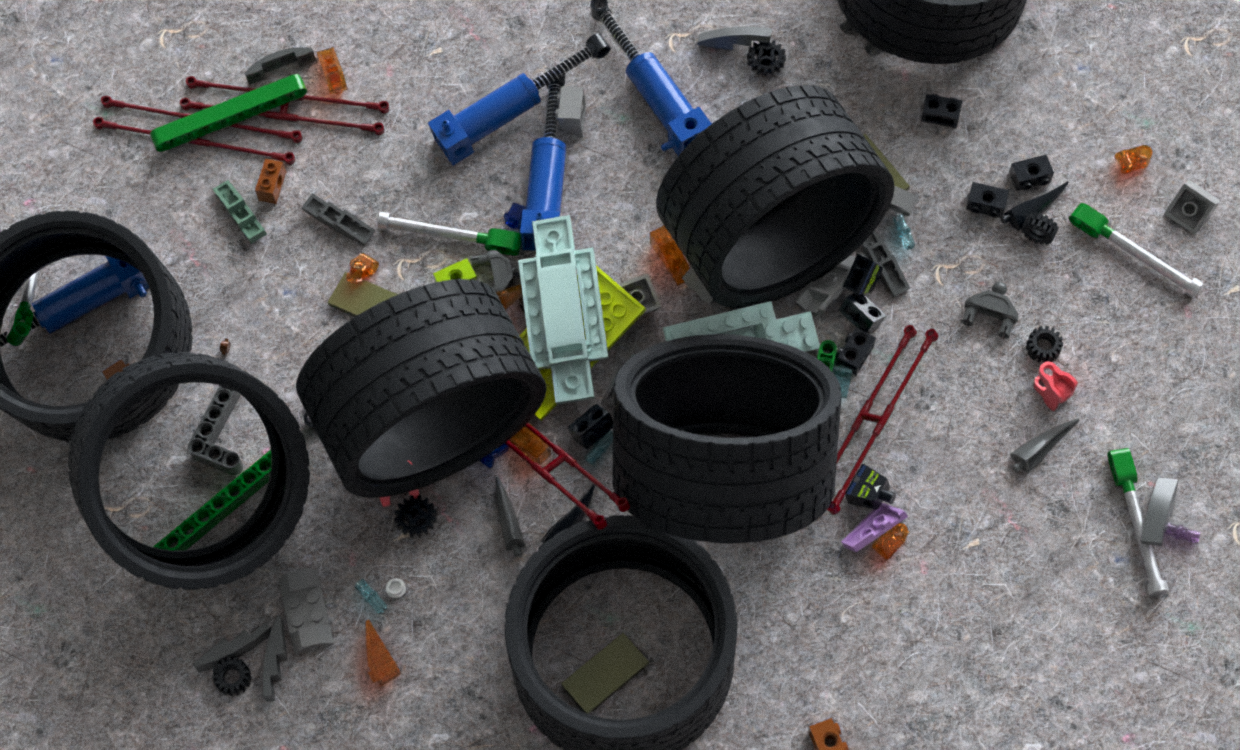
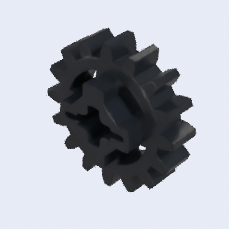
[747,40,786,76]
[394,495,437,538]

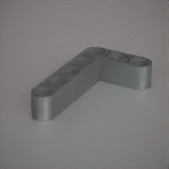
[188,386,243,475]

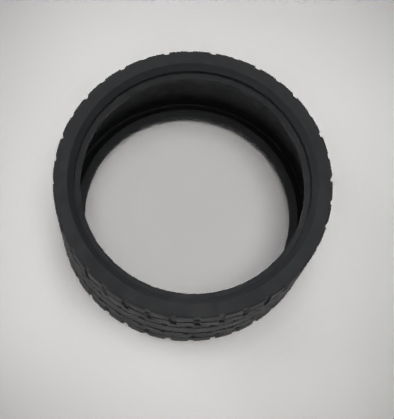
[837,0,1027,64]
[656,85,895,308]
[0,211,193,441]
[296,279,546,498]
[612,334,842,544]
[68,352,310,590]
[504,515,737,750]

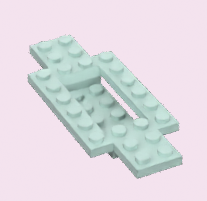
[518,215,609,405]
[632,301,820,356]

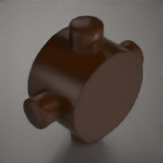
[220,338,231,355]

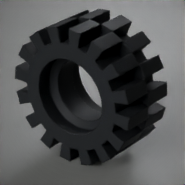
[1021,212,1059,245]
[1026,326,1063,363]
[212,657,251,696]

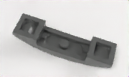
[245,47,316,85]

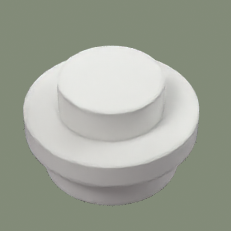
[386,578,406,598]

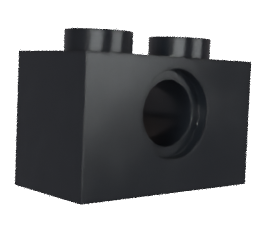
[1009,154,1054,191]
[966,182,1009,218]

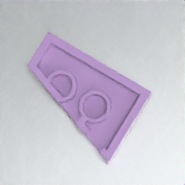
[841,503,908,552]

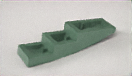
[213,180,267,244]

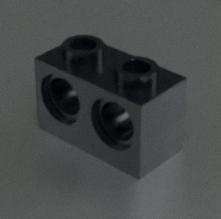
[921,94,962,128]
[838,293,886,334]
[835,328,876,376]
[567,404,613,450]

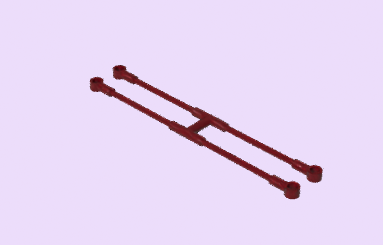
[180,76,390,135]
[93,95,302,165]
[827,325,939,515]
[505,423,630,530]

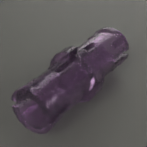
[1165,523,1201,544]

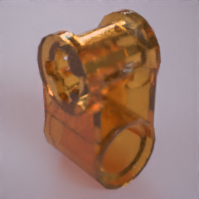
[1114,145,1153,174]
[346,252,379,284]
[871,523,908,561]

